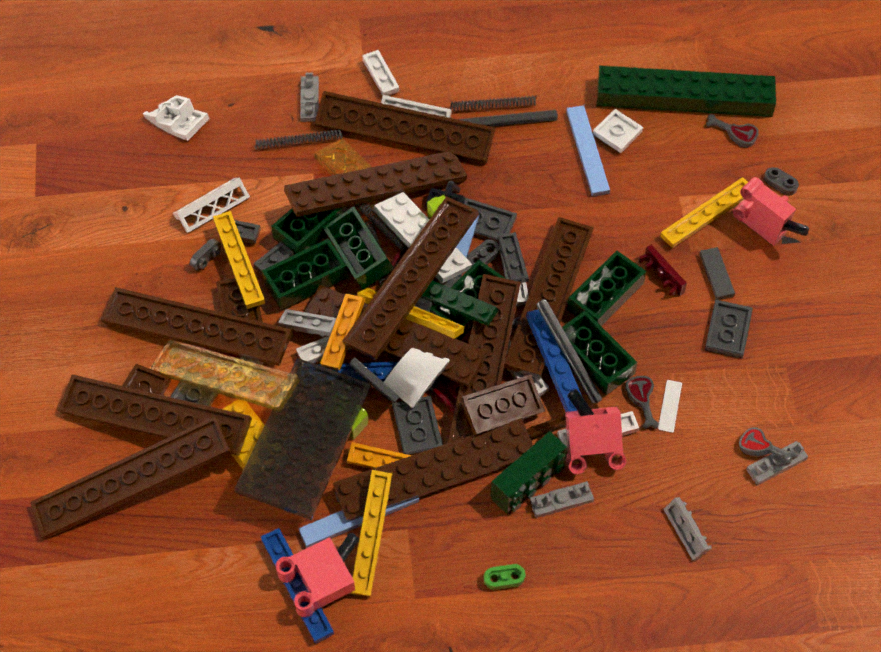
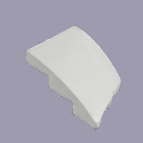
[143,95,210,141]
[384,348,450,408]

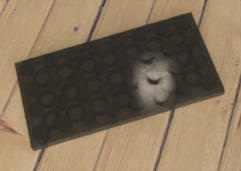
[234,358,371,520]

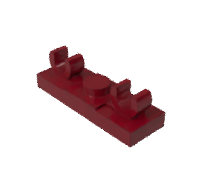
[639,245,687,296]

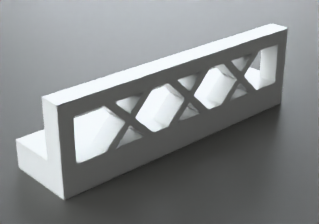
[173,178,250,233]

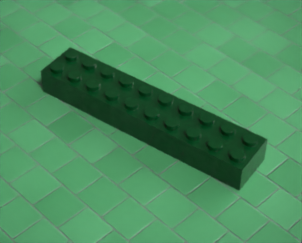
[596,65,776,117]

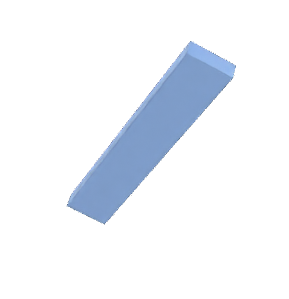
[566,105,610,197]
[299,497,419,548]

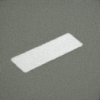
[658,380,682,432]

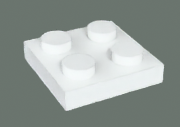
[593,109,643,153]

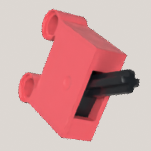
[733,177,809,246]
[565,389,626,474]
[276,533,359,617]

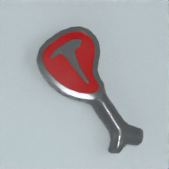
[739,427,798,465]

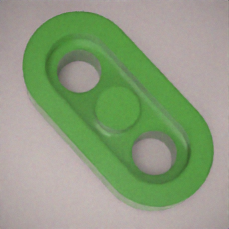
[484,564,525,590]

